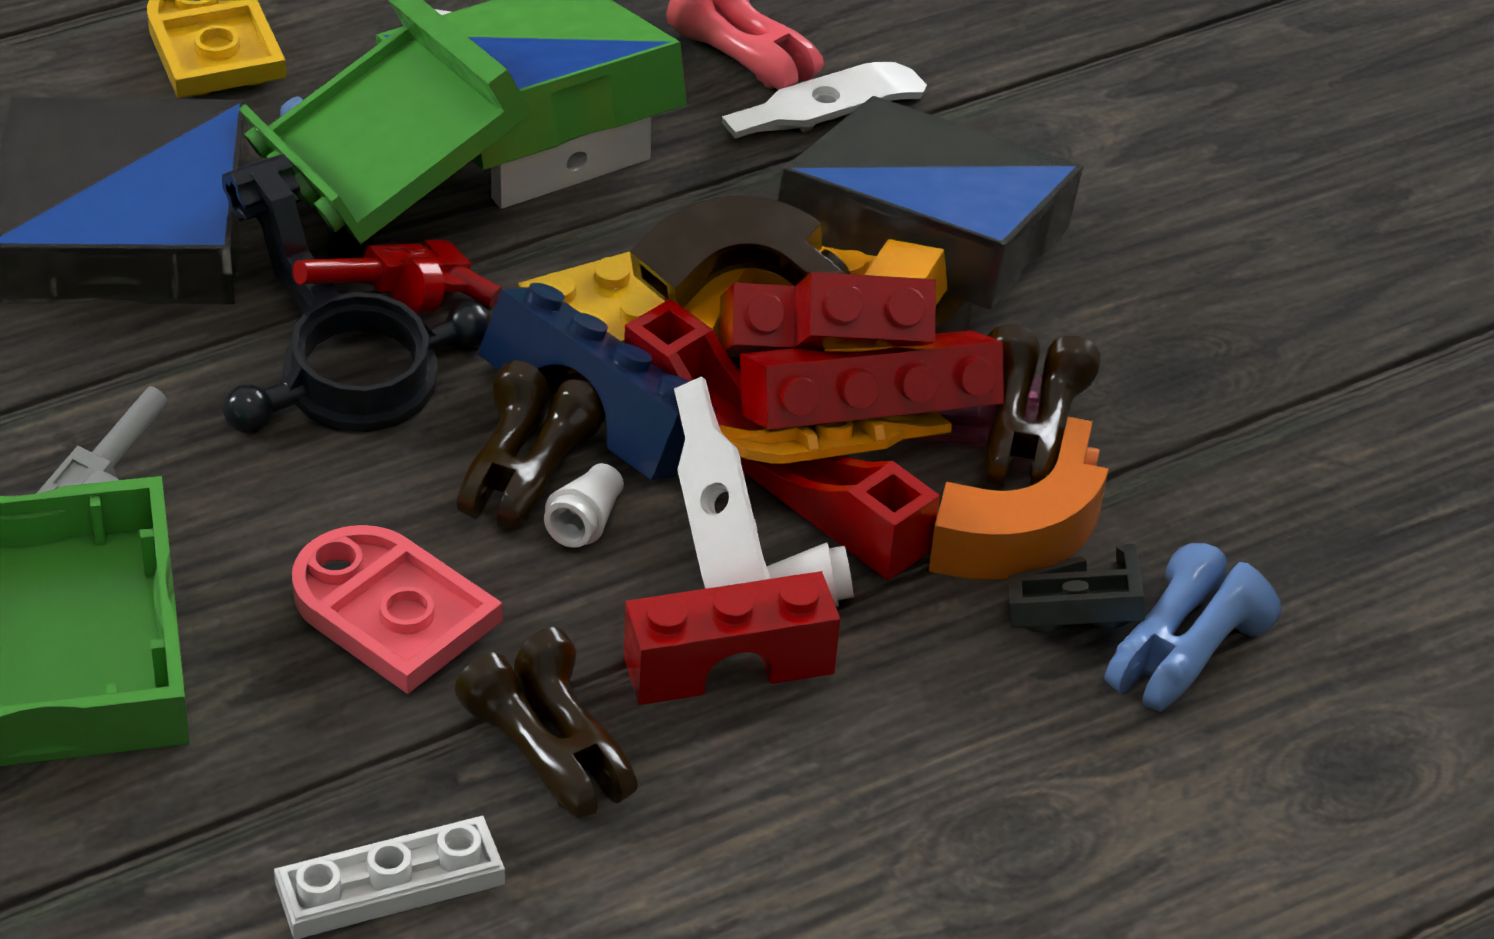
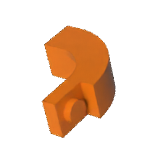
[929,417,1109,580]

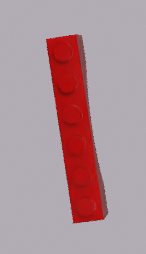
[624,299,940,581]

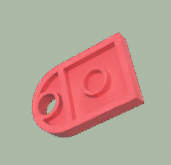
[292,525,503,694]

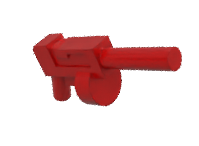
[293,240,502,315]

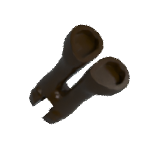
[984,324,1101,488]
[457,360,606,529]
[454,627,638,819]

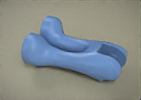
[1104,543,1282,712]

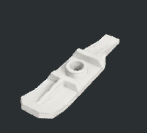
[722,62,927,138]
[674,377,771,589]

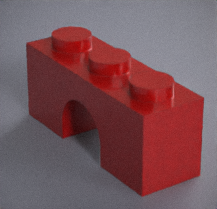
[623,571,841,705]

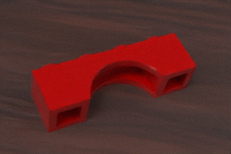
[740,330,1004,430]

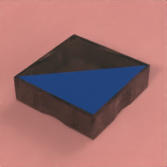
[777,96,1084,310]
[0,97,250,304]

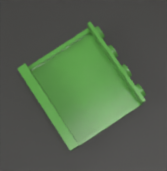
[239,0,533,244]

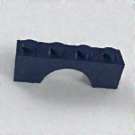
[478,283,717,480]

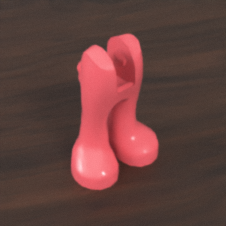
[666,0,824,90]

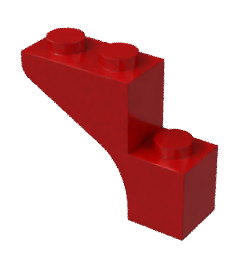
[719,272,936,358]

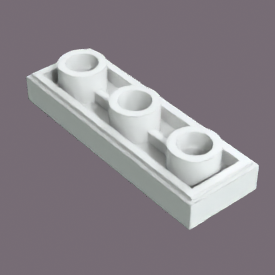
[491,116,652,209]
[274,816,505,939]

